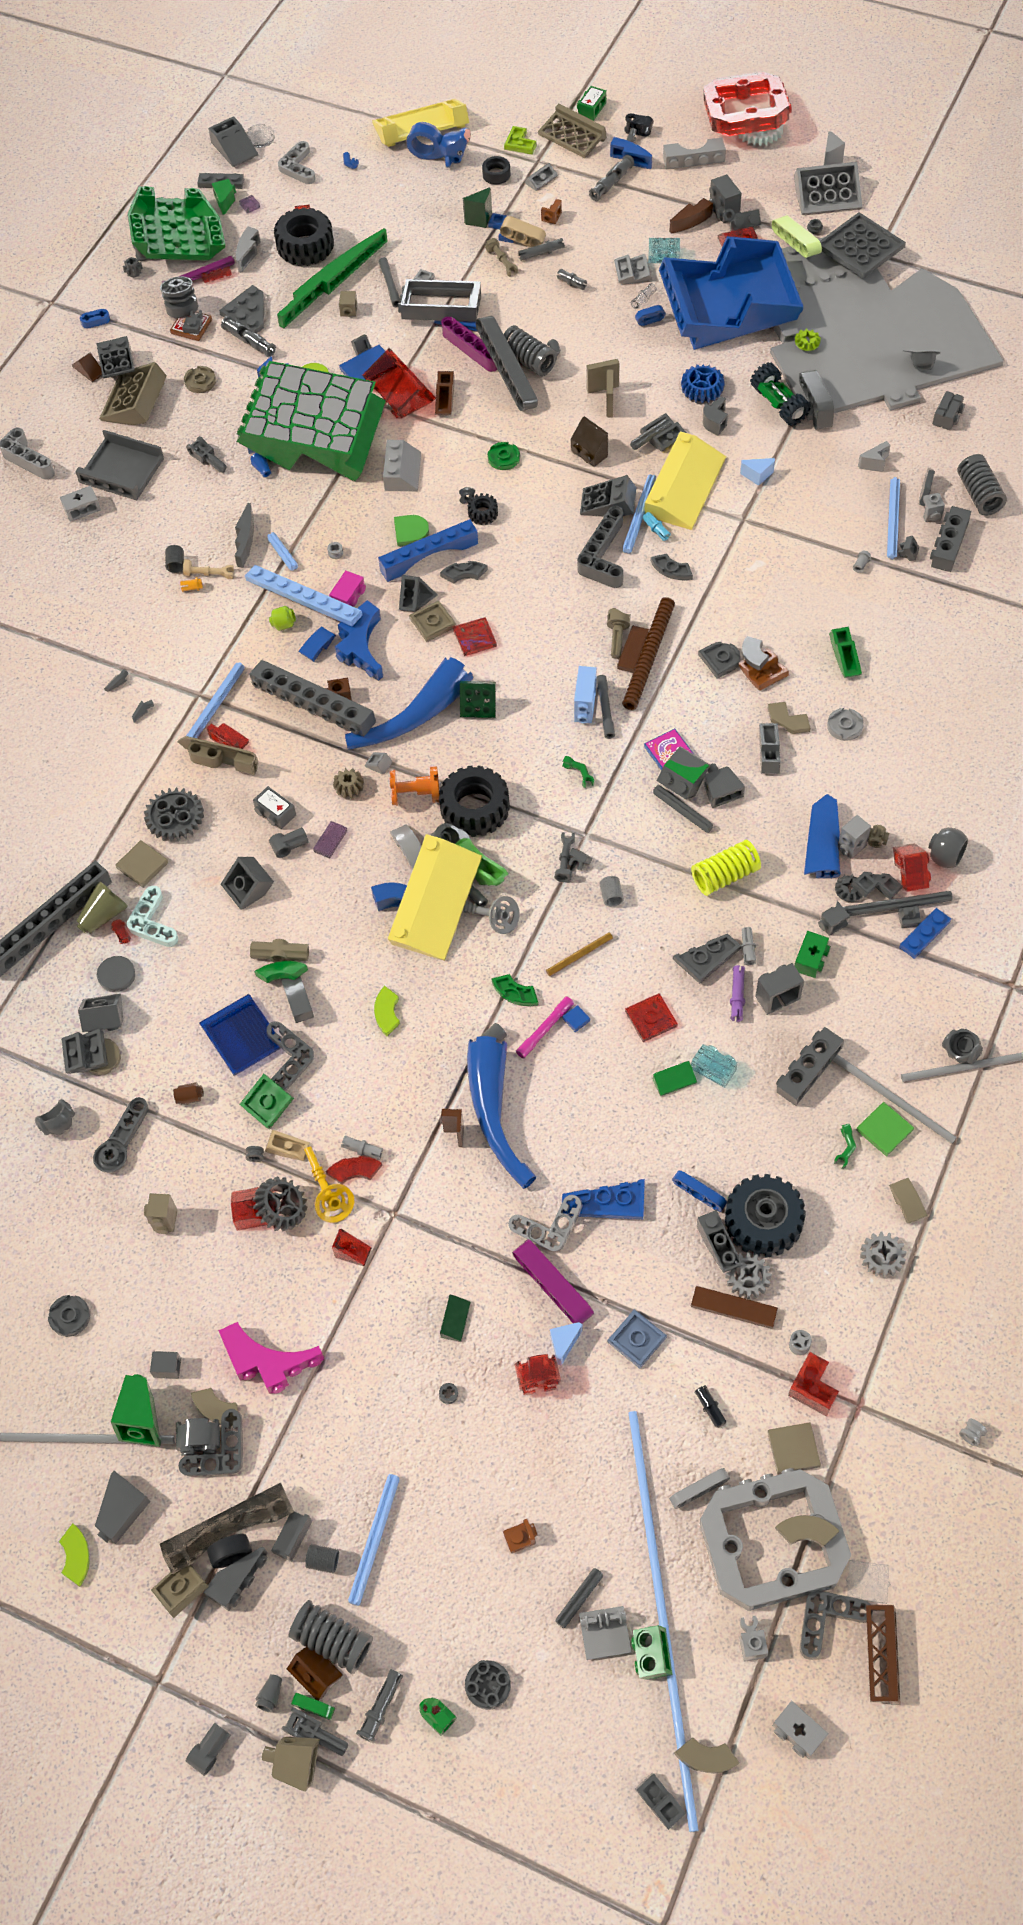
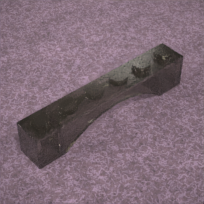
[160,1482,294,1574]

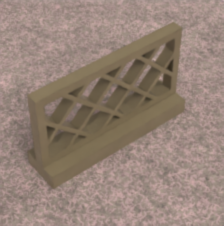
[538,103,607,158]

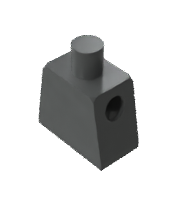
[704,763,745,809]

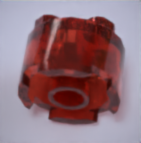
[514,1354,561,1395]

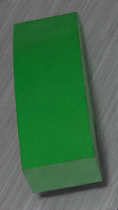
[829,626,862,678]

